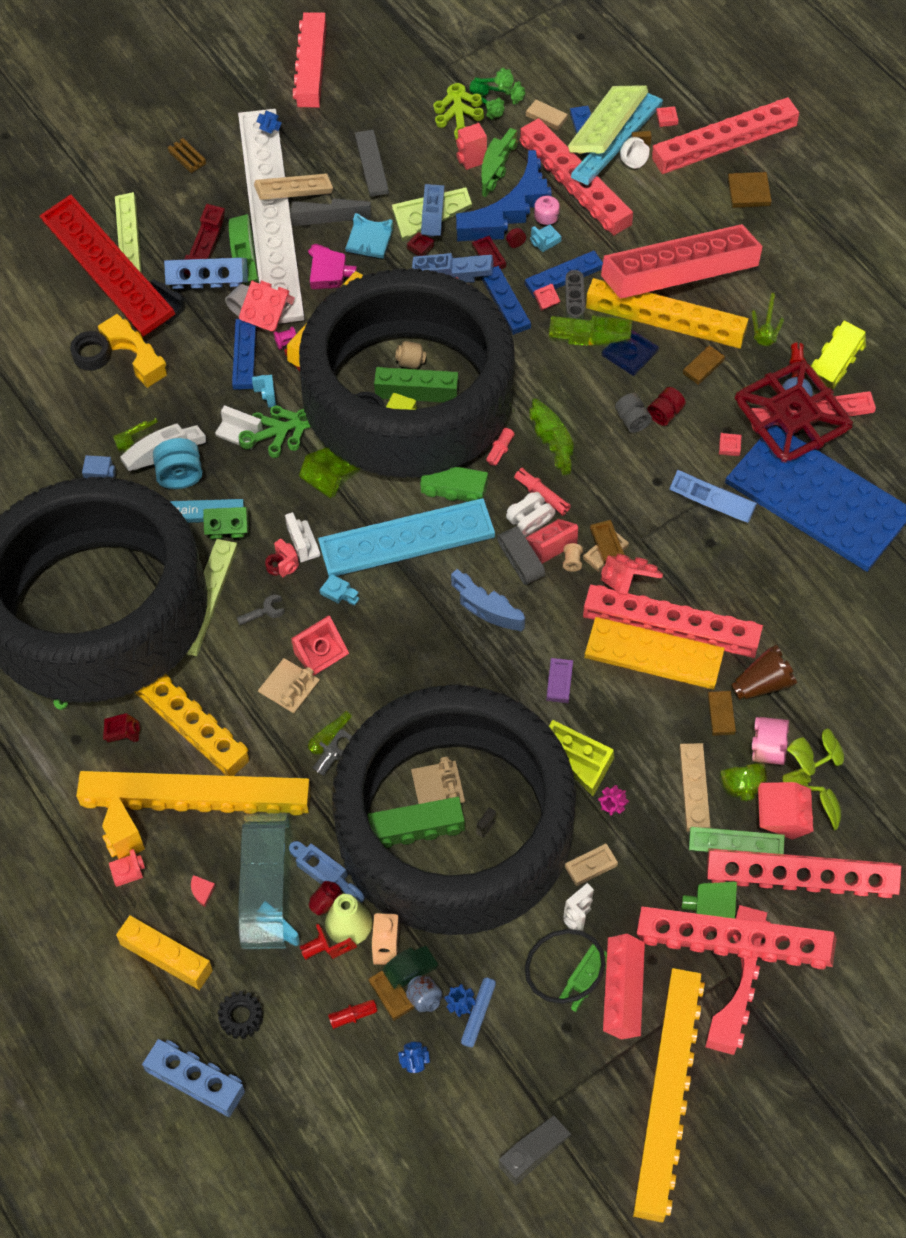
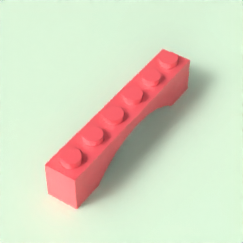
[705,905,770,1055]

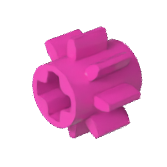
[598,785,629,815]

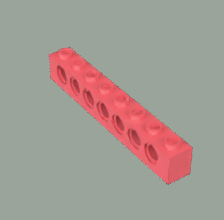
[652,97,799,174]
[520,118,633,236]
[583,584,763,658]
[706,848,901,898]
[637,907,836,969]

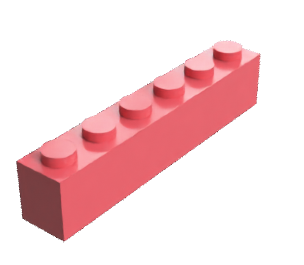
[293,13,327,108]

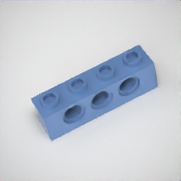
[164,258,248,289]
[142,1039,245,1118]

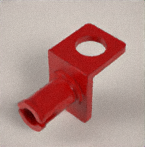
[299,924,357,960]

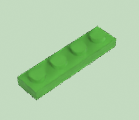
[688,827,785,854]

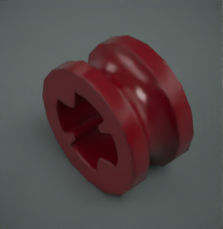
[265,554,284,576]

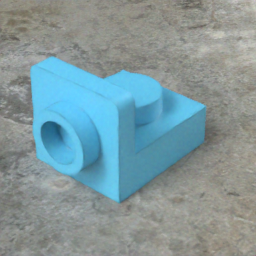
[530,224,562,252]
[252,375,276,408]

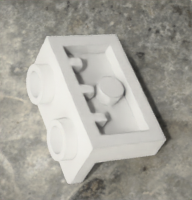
[285,512,320,562]
[563,883,594,931]

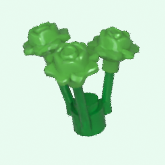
[470,68,525,120]

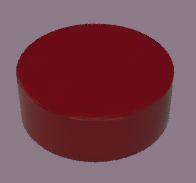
[506,228,526,248]

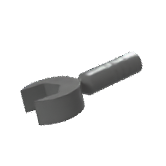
[236,595,285,625]

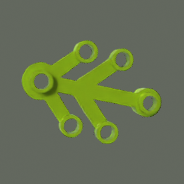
[433,83,484,140]

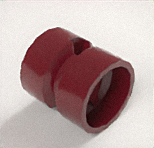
[647,387,686,426]

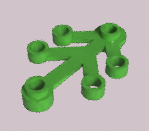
[238,405,311,458]

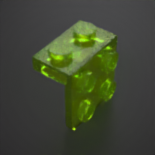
[299,447,360,498]

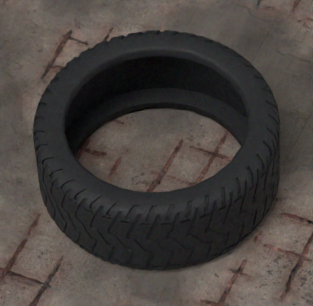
[299,268,515,478]
[0,477,208,703]
[332,685,576,935]

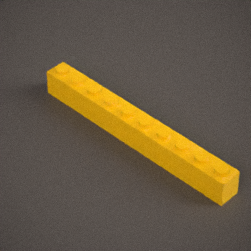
[76,771,311,815]
[633,968,705,1223]

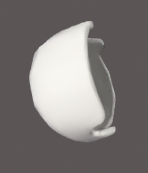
[620,137,650,169]

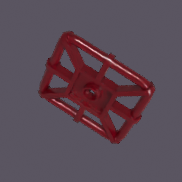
[735,360,853,463]

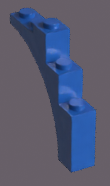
[456,150,551,242]

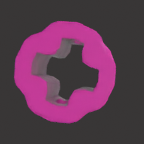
[273,326,296,350]

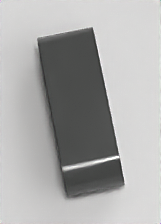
[565,270,585,328]
[497,526,546,585]

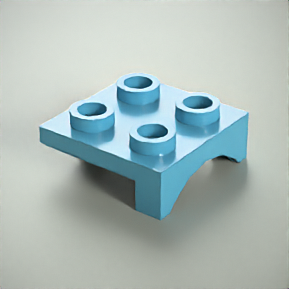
[345,213,393,259]

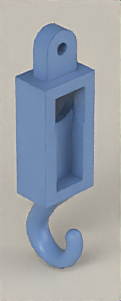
[289,841,365,903]

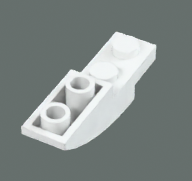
[120,424,206,471]

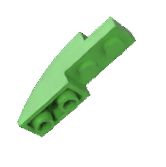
[481,128,518,197]
[229,214,259,286]

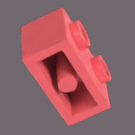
[456,123,487,170]

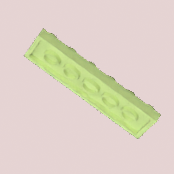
[568,85,648,154]

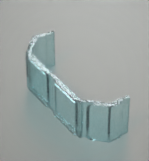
[239,813,289,949]

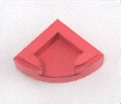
[191,875,215,907]

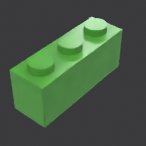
[420,467,488,502]

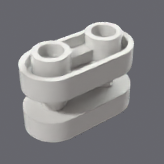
[506,492,556,536]

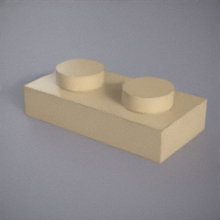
[565,844,618,886]

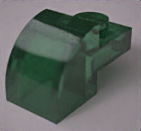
[382,946,439,990]

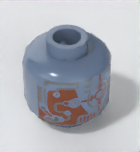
[406,976,442,1012]

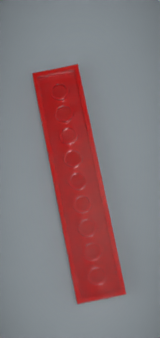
[40,195,175,337]

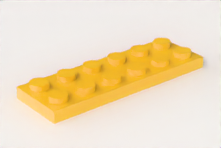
[584,617,725,690]

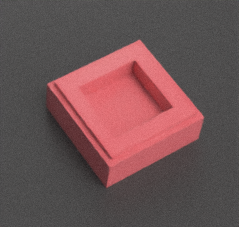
[656,107,678,127]
[533,284,560,311]
[719,433,741,456]

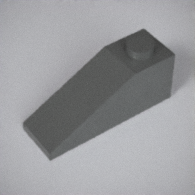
[499,1116,571,1186]

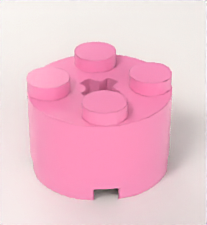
[752,717,789,765]

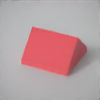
[525,519,578,564]
[291,615,349,676]

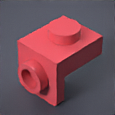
[274,538,299,577]

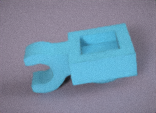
[320,575,359,606]

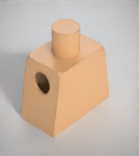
[372,913,400,965]

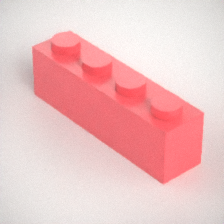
[603,934,645,1039]

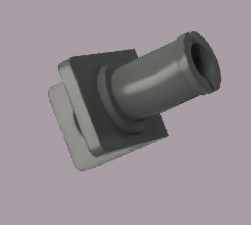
[312,729,352,776]

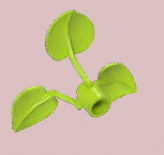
[783,728,844,831]

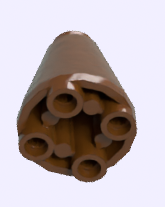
[731,645,797,700]

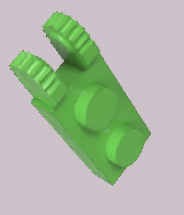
[559,944,607,1012]

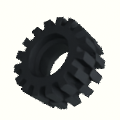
[217,991,263,1039]

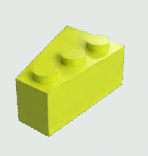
[811,321,866,389]
[549,720,614,796]

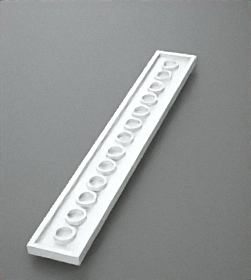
[238,109,304,324]

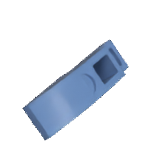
[412,253,494,282]
[670,470,757,523]
[451,569,525,631]

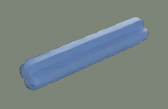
[461,978,495,1048]

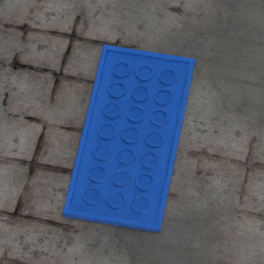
[725,425,906,572]

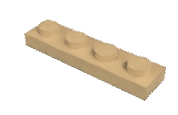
[254,174,333,200]
[679,743,710,832]

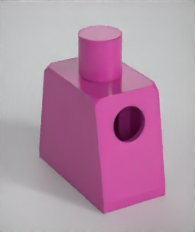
[310,246,357,289]

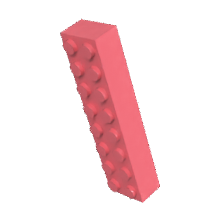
[601,224,763,299]

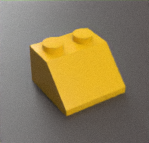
[102,794,145,860]

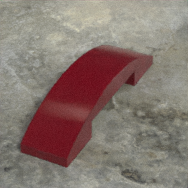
[184,204,225,276]

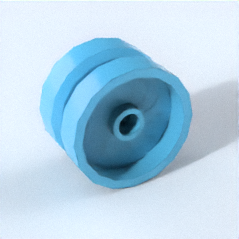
[153,438,202,489]

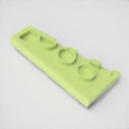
[392,188,472,242]

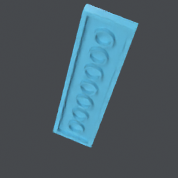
[318,498,495,577]

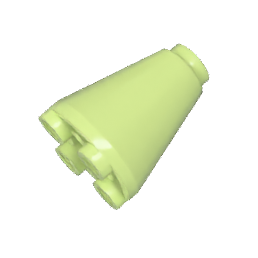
[325,894,373,947]

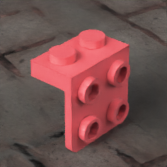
[239,280,295,332]
[601,554,663,594]

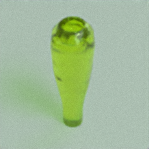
[308,711,352,754]

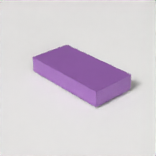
[546,658,573,703]

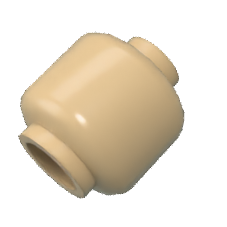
[395,341,426,369]

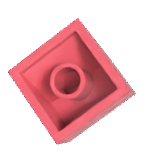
[758,782,813,840]

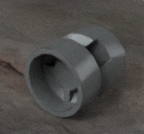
[615,393,652,433]

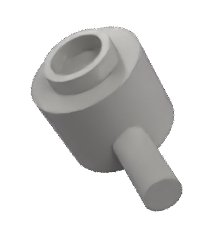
[225,284,249,316]

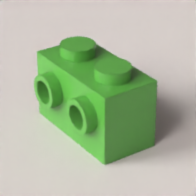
[203,507,249,539]

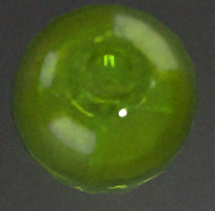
[720,763,767,801]

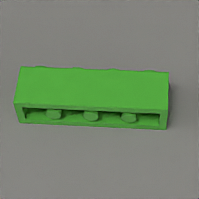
[374,367,459,402]
[368,796,465,848]

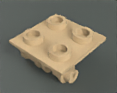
[258,658,320,713]
[411,757,465,804]

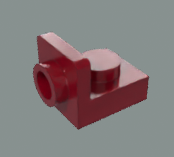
[103,713,140,742]

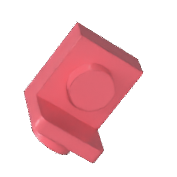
[109,849,145,887]

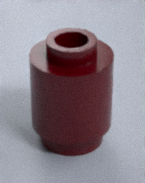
[308,881,342,915]

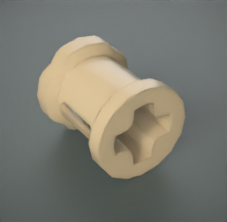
[563,543,583,572]

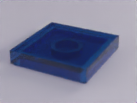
[602,326,659,376]

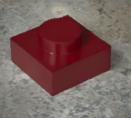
[407,232,434,256]

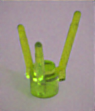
[752,293,784,346]
[113,419,158,452]

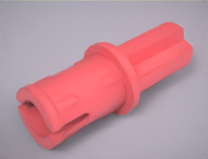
[486,428,515,466]

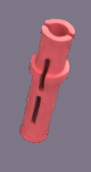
[514,468,571,516]

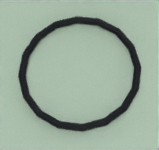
[525,929,606,1004]

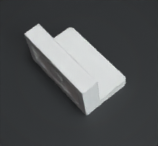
[215,405,263,449]

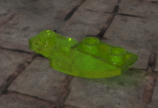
[549,315,632,345]
[529,398,573,475]

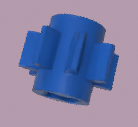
[256,110,282,134]
[444,984,476,1017]
[398,1042,430,1073]

